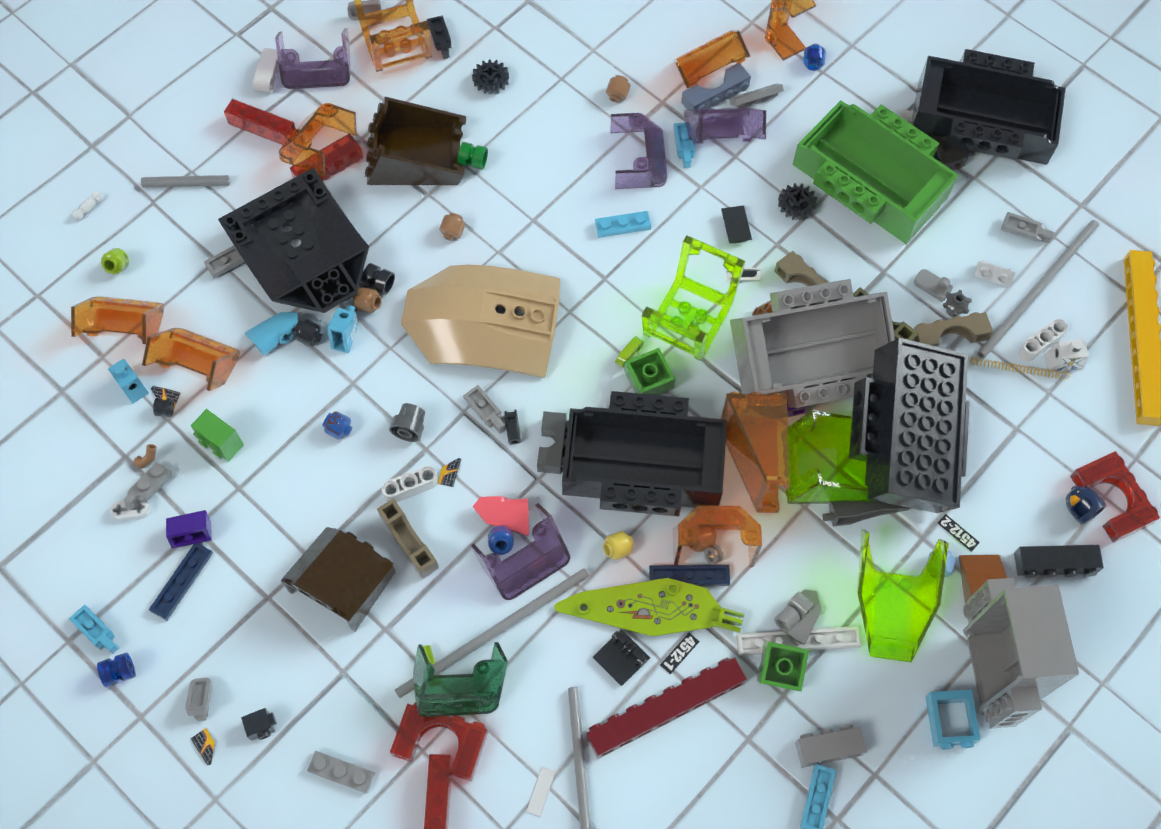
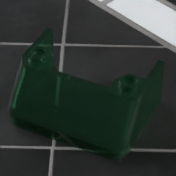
[413,642,508,717]

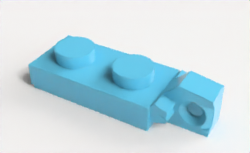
[673,122,695,168]
[69,604,119,654]

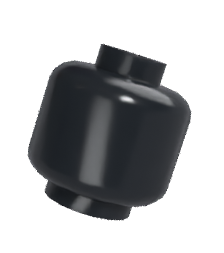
[293,319,323,347]

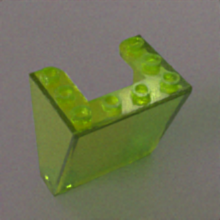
[781,410,873,504]

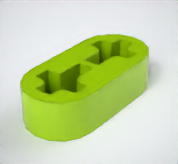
[615,336,644,368]

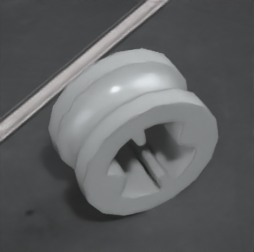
[704,545,724,565]

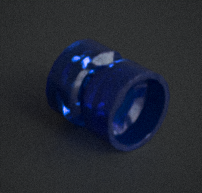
[97,652,136,688]

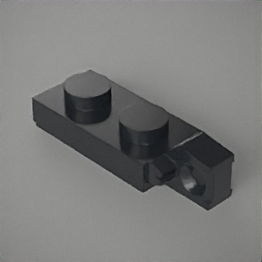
[427,15,452,59]

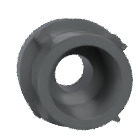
[389,403,425,442]

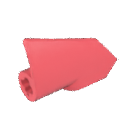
[472,496,529,536]

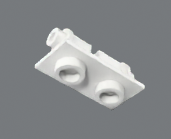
[973,260,1016,287]

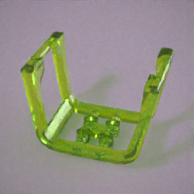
[641,235,746,361]

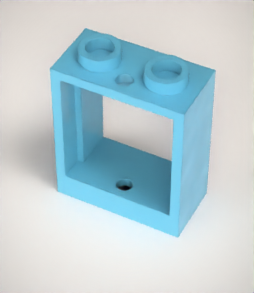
[925,690,980,750]

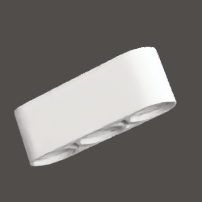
[253,47,283,93]
[1018,319,1068,362]
[382,466,438,502]

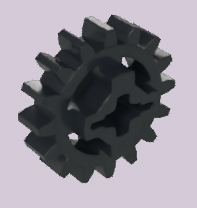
[472,59,509,94]
[778,183,817,221]

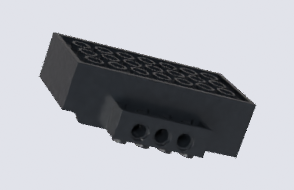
[911,49,1066,165]
[849,338,970,513]
[562,391,727,517]

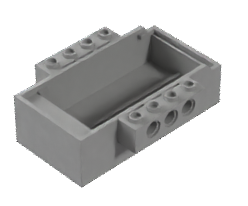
[730,279,895,408]
[963,578,1079,729]

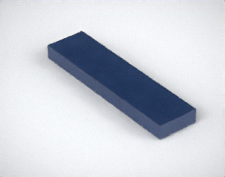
[149,543,213,621]
[649,565,730,586]

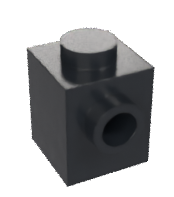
[241,708,277,741]

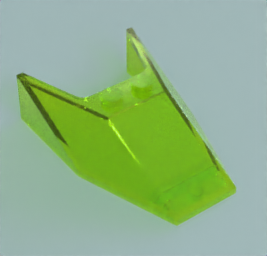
[857,529,949,662]

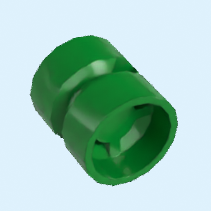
[458,142,488,170]

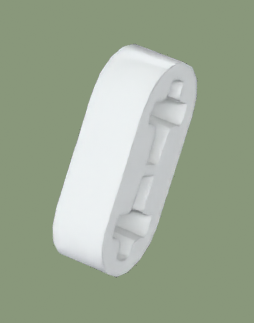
[110,501,150,521]

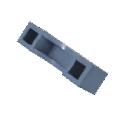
[681,62,751,117]

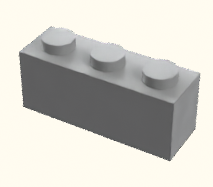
[795,725,867,768]

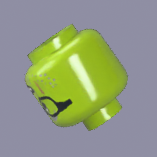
[101,248,129,275]

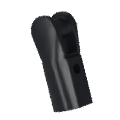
[504,409,521,445]

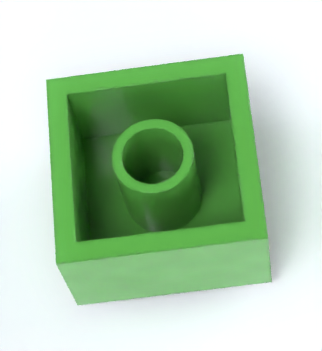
[624,348,676,395]
[190,408,244,462]
[757,640,809,692]

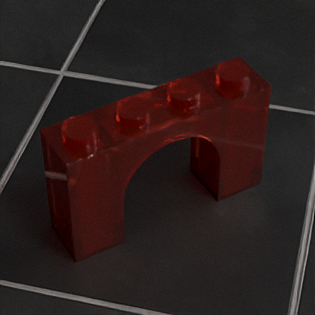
[1070,451,1160,543]
[390,702,488,782]

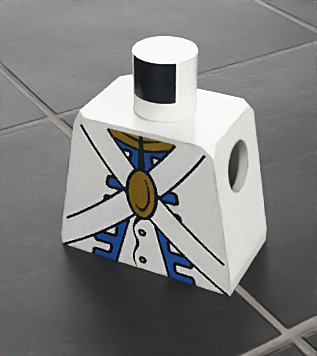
[1045,339,1089,372]

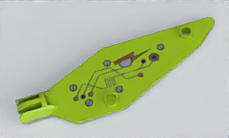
[554,578,745,637]

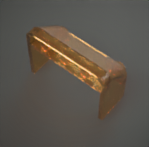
[765,0,816,61]
[672,29,750,88]
[279,103,357,176]
[71,296,164,344]
[142,328,240,391]

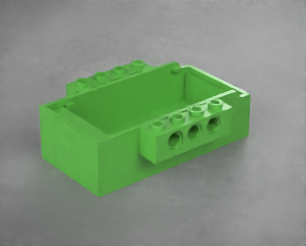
[792,100,958,244]

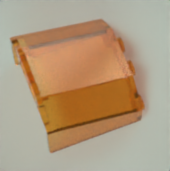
[673,505,762,567]

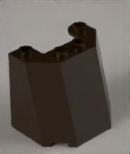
[281,527,396,632]

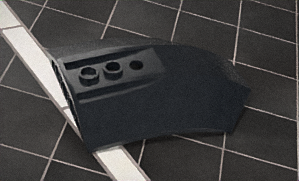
[218,167,369,313]

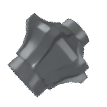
[943,290,972,317]

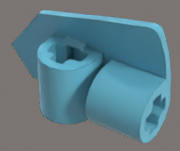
[244,312,299,356]

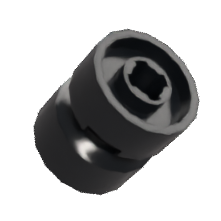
[361,263,395,295]

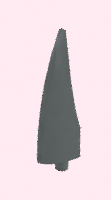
[822,500,910,527]

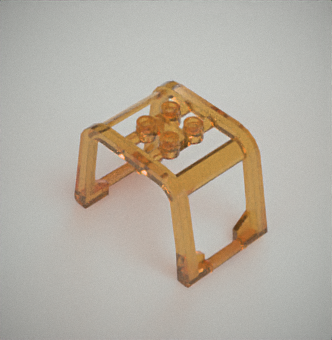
[354,0,432,72]

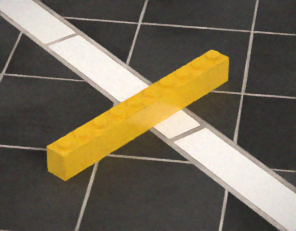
[1123,250,1161,426]

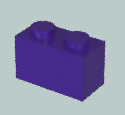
[166,510,212,549]

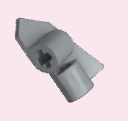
[774,589,822,645]

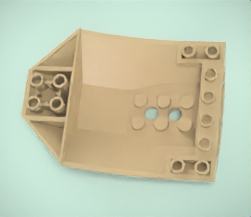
[401,264,560,378]

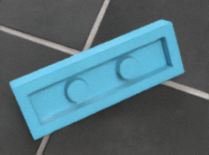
[595,211,651,238]
[800,764,836,829]

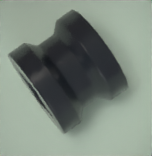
[153,397,175,417]

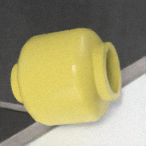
[603,531,634,560]

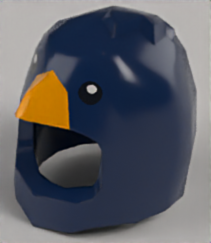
[1065,485,1107,525]

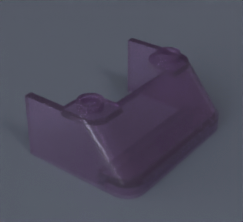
[275,28,351,89]
[684,108,766,144]
[610,113,667,189]
[471,503,570,600]

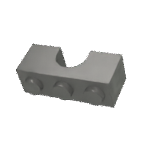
[537,411,569,474]

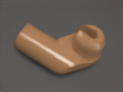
[133,444,157,469]

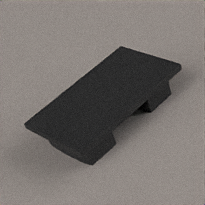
[721,205,752,243]

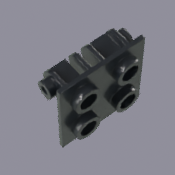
[592,629,650,687]

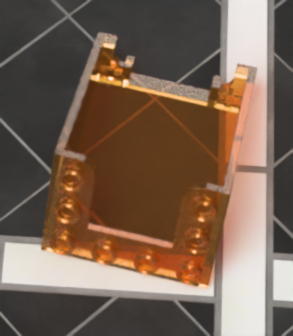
[720,391,789,513]

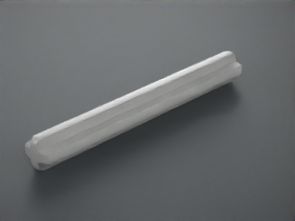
[141,175,230,188]

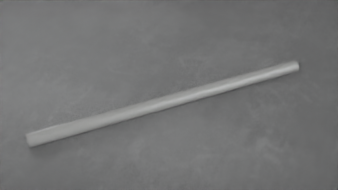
[977,220,1099,359]
[394,568,589,699]
[568,687,591,829]

